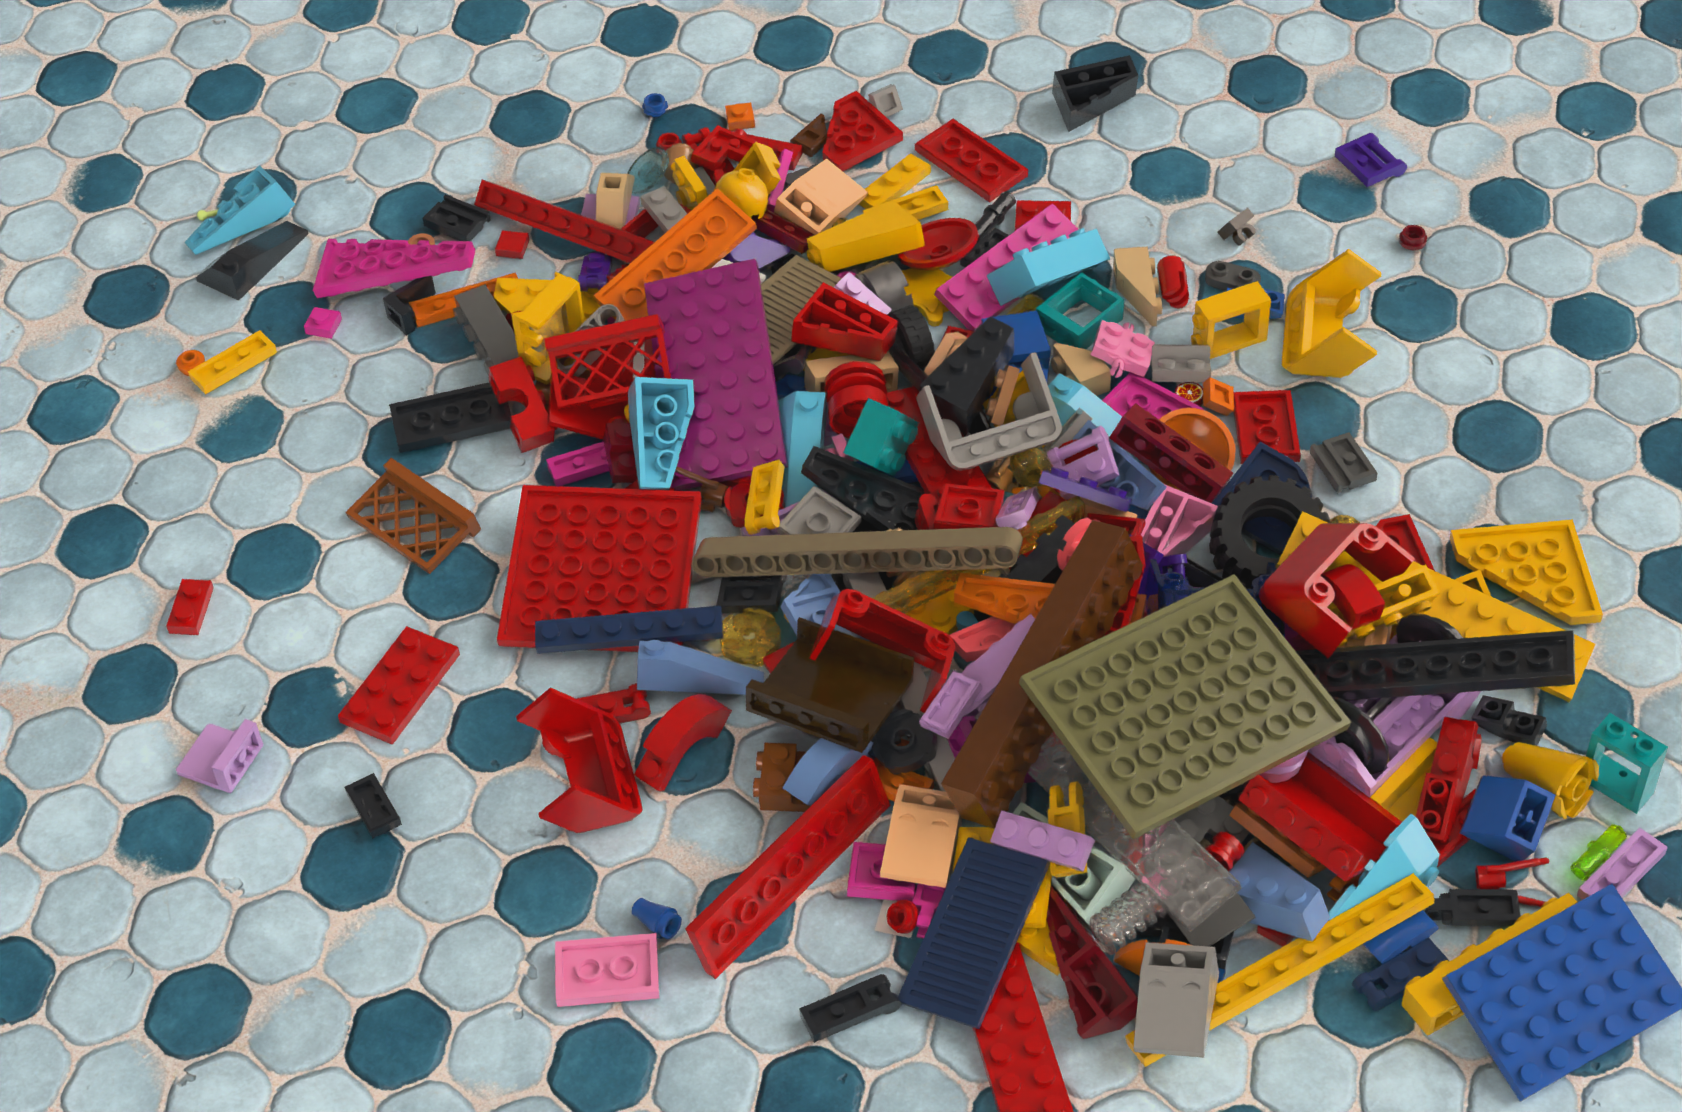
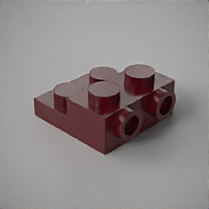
[603,418,638,483]

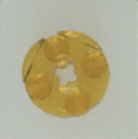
[719,608,781,667]

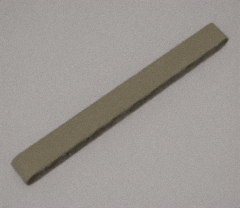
[692,527,1023,577]

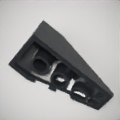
[196,221,308,301]

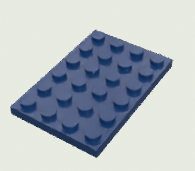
[1442,884,1682,1102]

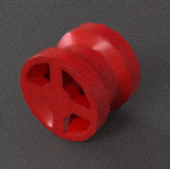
[1201,831,1245,874]

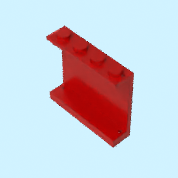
[1238,752,1402,882]

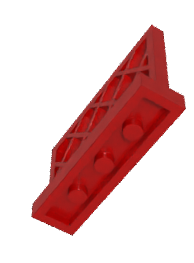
[544,314,672,409]

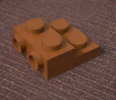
[753,742,810,812]

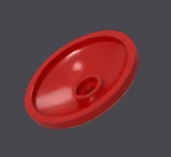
[897,218,979,270]

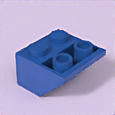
[1460,775,1556,862]

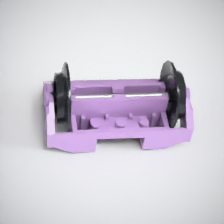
[1308,613,1481,797]

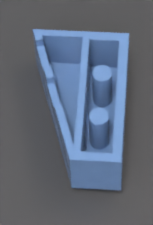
[1227,842,1330,942]

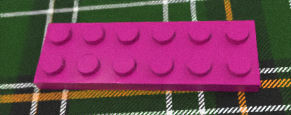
[934,203,1079,331]

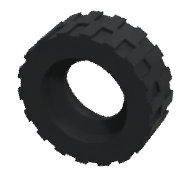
[888,305,935,368]

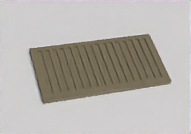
[761,255,842,365]

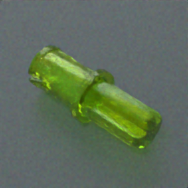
[1570,824,1627,881]

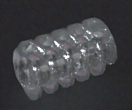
[1089,883,1166,955]

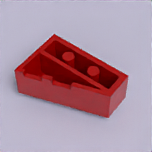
[791,282,898,361]

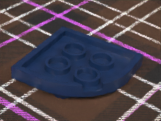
[1212,441,1312,555]

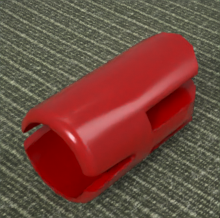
[1157,255,1189,309]

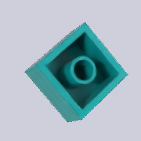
[843,398,919,476]

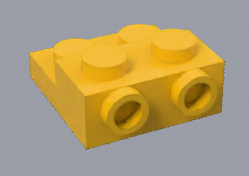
[733,142,781,196]

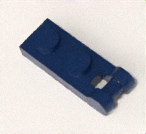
[1352,938,1449,1011]

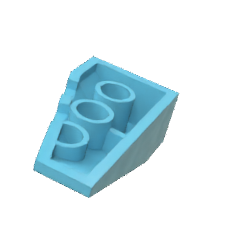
[185,165,296,255]

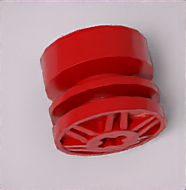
[824,361,889,439]

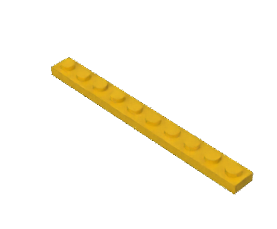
[1125,873,1434,1067]

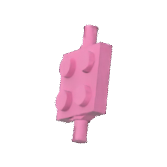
[1091,320,1155,378]

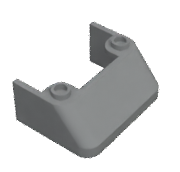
[916,352,1062,471]

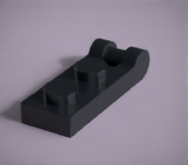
[799,974,901,1043]

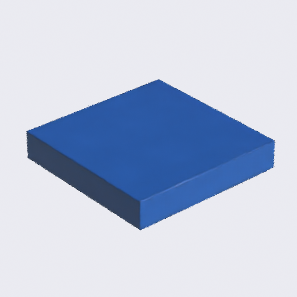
[981,311,1051,363]

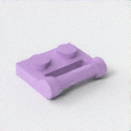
[1047,426,1119,500]

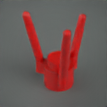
[1475,857,1549,907]

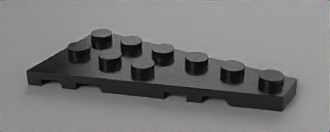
[801,446,952,580]

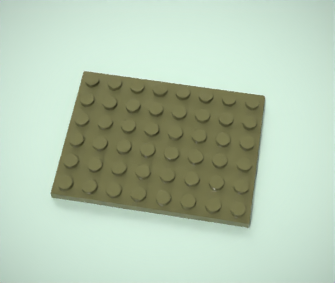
[1019,574,1352,840]

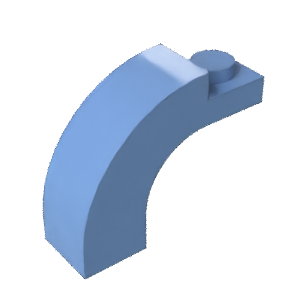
[783,738,876,806]

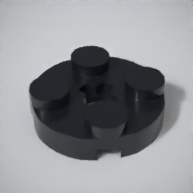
[871,709,937,775]

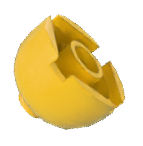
[714,168,768,219]

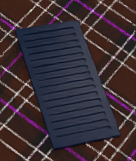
[898,837,1050,1029]

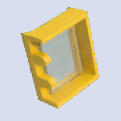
[511,272,585,385]

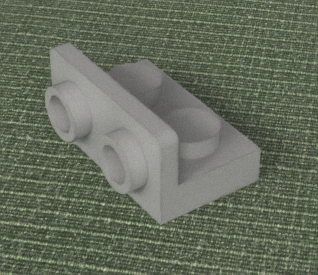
[1151,344,1211,382]

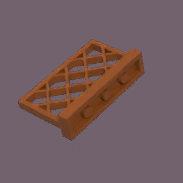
[345,458,481,574]

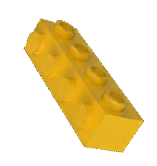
[1327,564,1440,648]

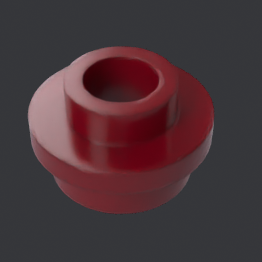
[1399,225,1427,250]

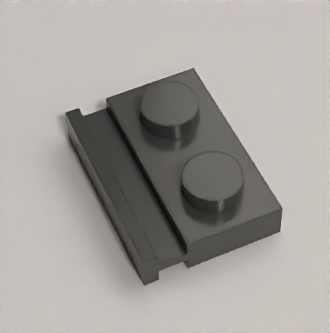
[1310,432,1378,494]

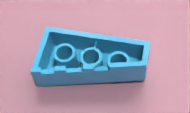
[987,228,1110,306]

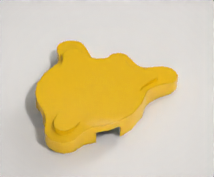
[901,268,952,327]

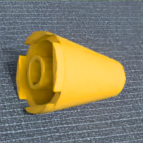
[1502,742,1599,819]

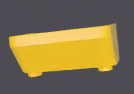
[1282,249,1381,378]

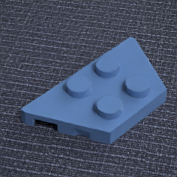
[781,574,868,641]

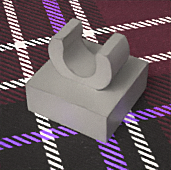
[868,84,903,117]

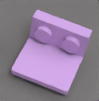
[176,719,263,793]

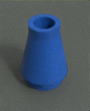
[632,898,682,939]

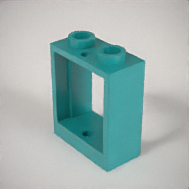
[1036,272,1124,349]
[1586,713,1668,814]

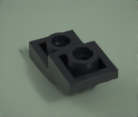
[1471,695,1547,746]

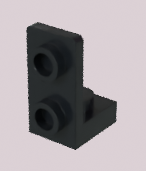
[383,276,436,336]

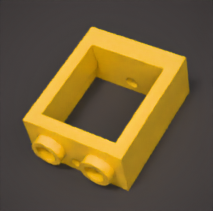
[1191,281,1271,359]

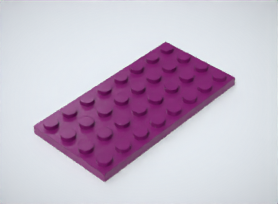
[644,258,788,491]

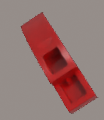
[1416,717,1479,842]

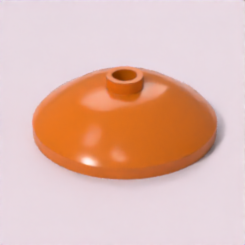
[1148,408,1236,493]

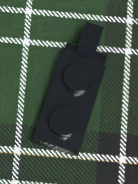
[1423,889,1521,926]

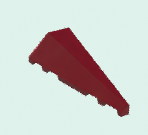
[1046,884,1138,1039]

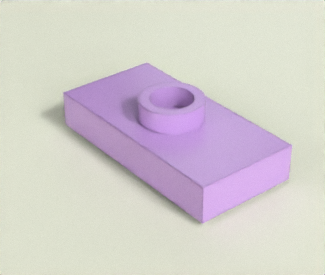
[919,670,982,739]

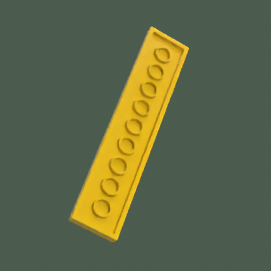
[1276,511,1596,702]

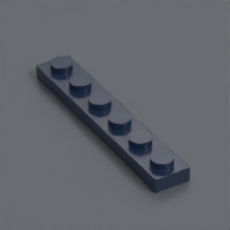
[535,606,723,654]

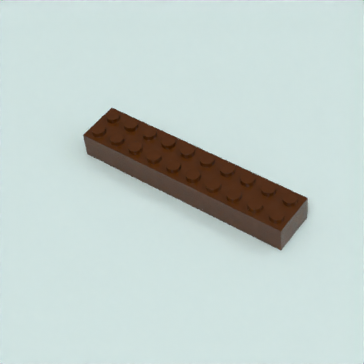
[941,520,1143,829]

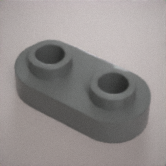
[1205,261,1261,291]

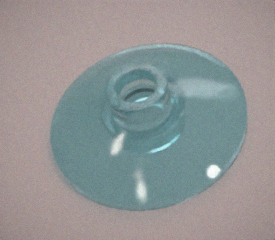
[627,147,669,194]

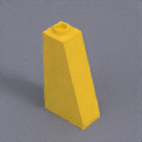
[807,200,925,272]

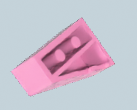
[1141,484,1218,568]

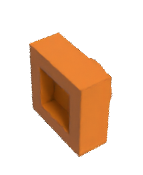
[725,102,755,131]
[1203,377,1234,416]

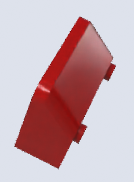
[1259,523,1415,658]
[809,589,955,713]
[516,687,643,833]

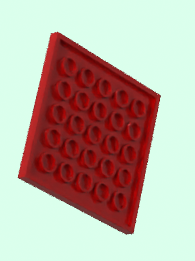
[497,485,702,652]

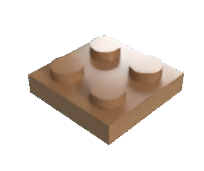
[985,365,1020,426]

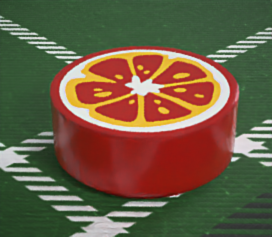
[1175,382,1203,407]

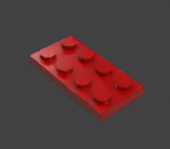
[338,626,460,745]

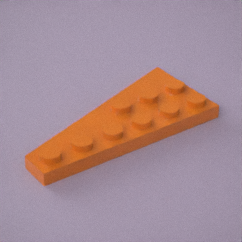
[954,573,1147,624]

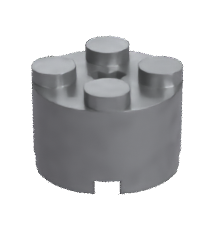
[855,260,913,312]

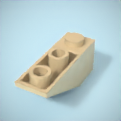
[1113,246,1162,326]

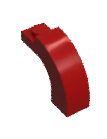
[1321,564,1385,630]
[634,694,732,791]

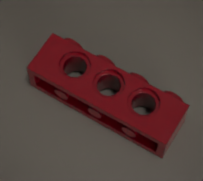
[1109,403,1234,503]

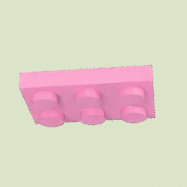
[555,933,659,1007]

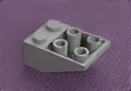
[1133,942,1219,1058]

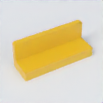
[1370,737,1438,822]

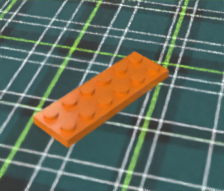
[593,188,757,321]

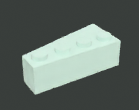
[1013,802,1136,934]

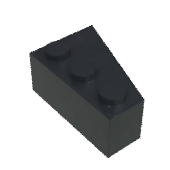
[1052,55,1138,132]

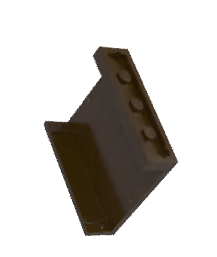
[746,617,914,753]

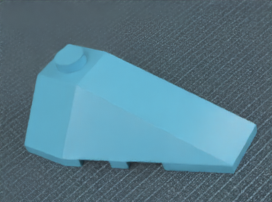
[1048,373,1142,463]
[628,377,695,490]
[778,391,828,508]
[1327,814,1440,922]

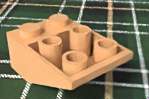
[774,159,868,235]
[880,784,962,888]

